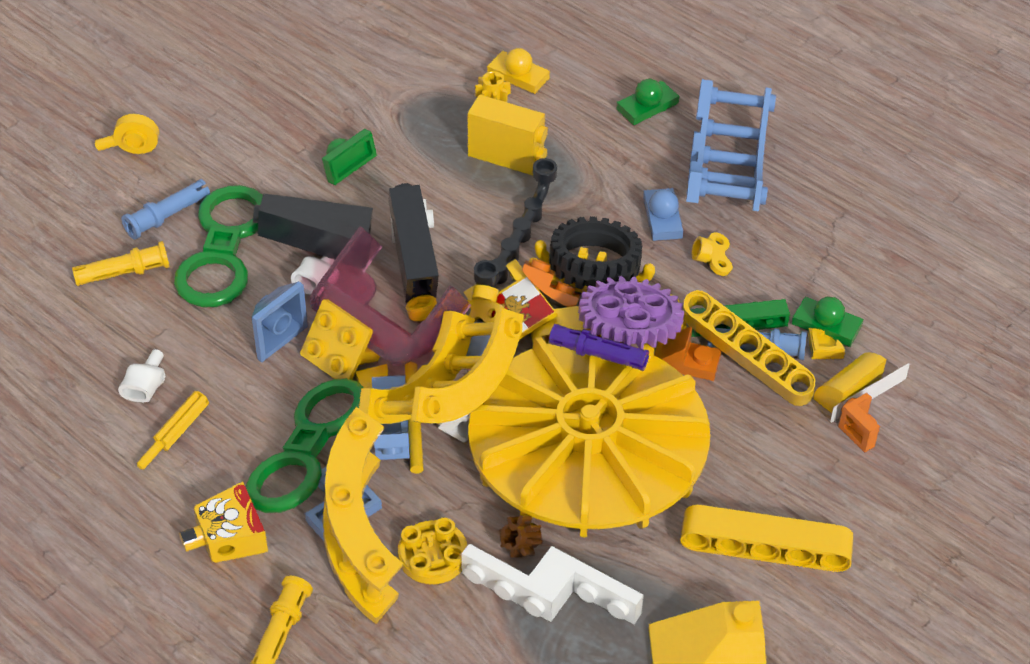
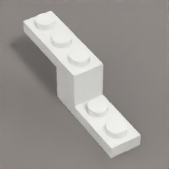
[461,544,643,624]

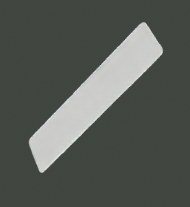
[830,363,910,423]

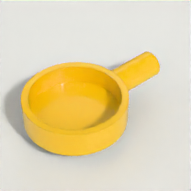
[95,114,159,154]

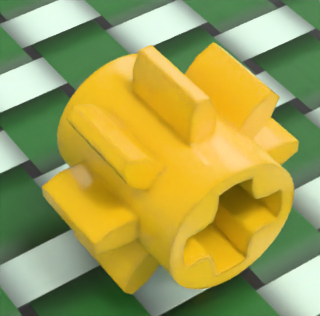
[475,71,511,102]

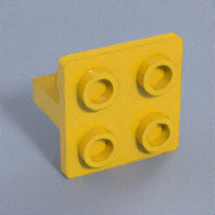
[300,299,383,380]

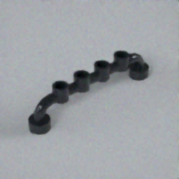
[474,158,557,287]

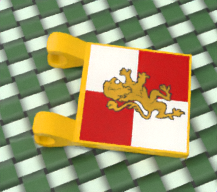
[463,259,558,340]

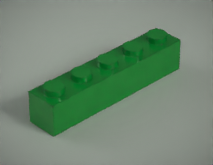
[688,299,790,337]

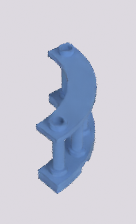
[686,79,776,211]

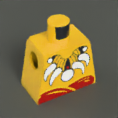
[179,482,268,563]

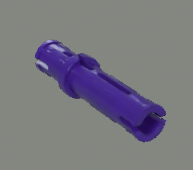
[549,324,649,371]

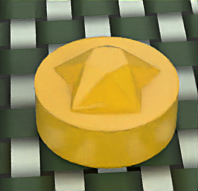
[406,295,439,321]

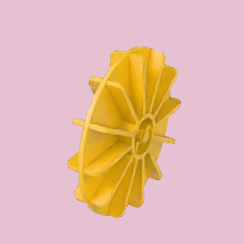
[468,335,710,538]

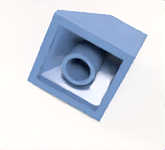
[252,281,308,362]

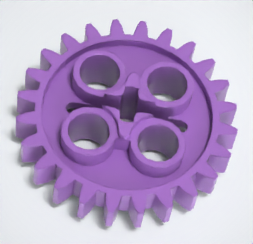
[578,276,684,349]

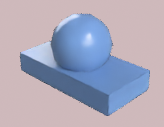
[643,188,683,241]

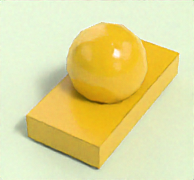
[487,48,550,94]

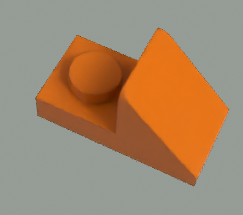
[654,327,722,381]

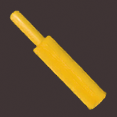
[137,391,209,470]

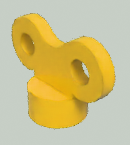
[691,232,733,276]
[458,284,504,322]

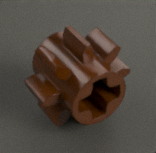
[499,515,543,558]

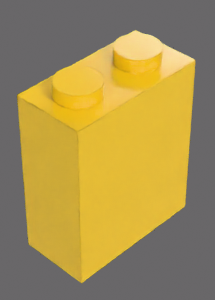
[467,95,548,175]

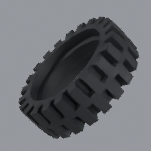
[549,217,642,289]

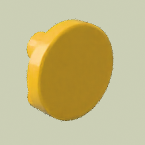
[398,517,467,584]

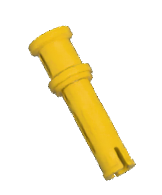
[72,241,170,286]
[251,575,313,664]

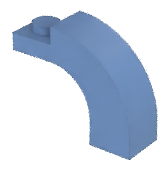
[372,375,410,460]

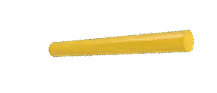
[405,362,424,474]

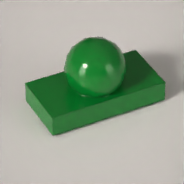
[616,78,680,126]
[322,128,377,185]
[792,296,864,347]

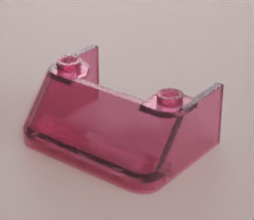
[310,227,471,366]

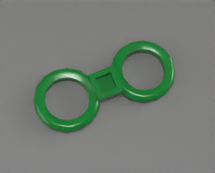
[174,185,263,307]
[245,378,364,513]

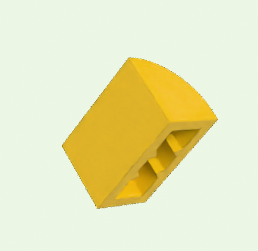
[813,352,887,413]

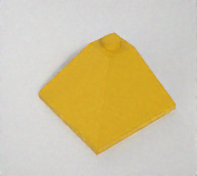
[648,601,766,664]

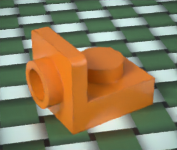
[838,393,880,453]

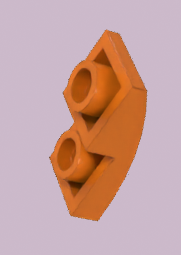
[522,258,580,307]

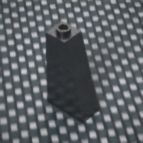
[389,183,439,303]
[253,193,373,268]

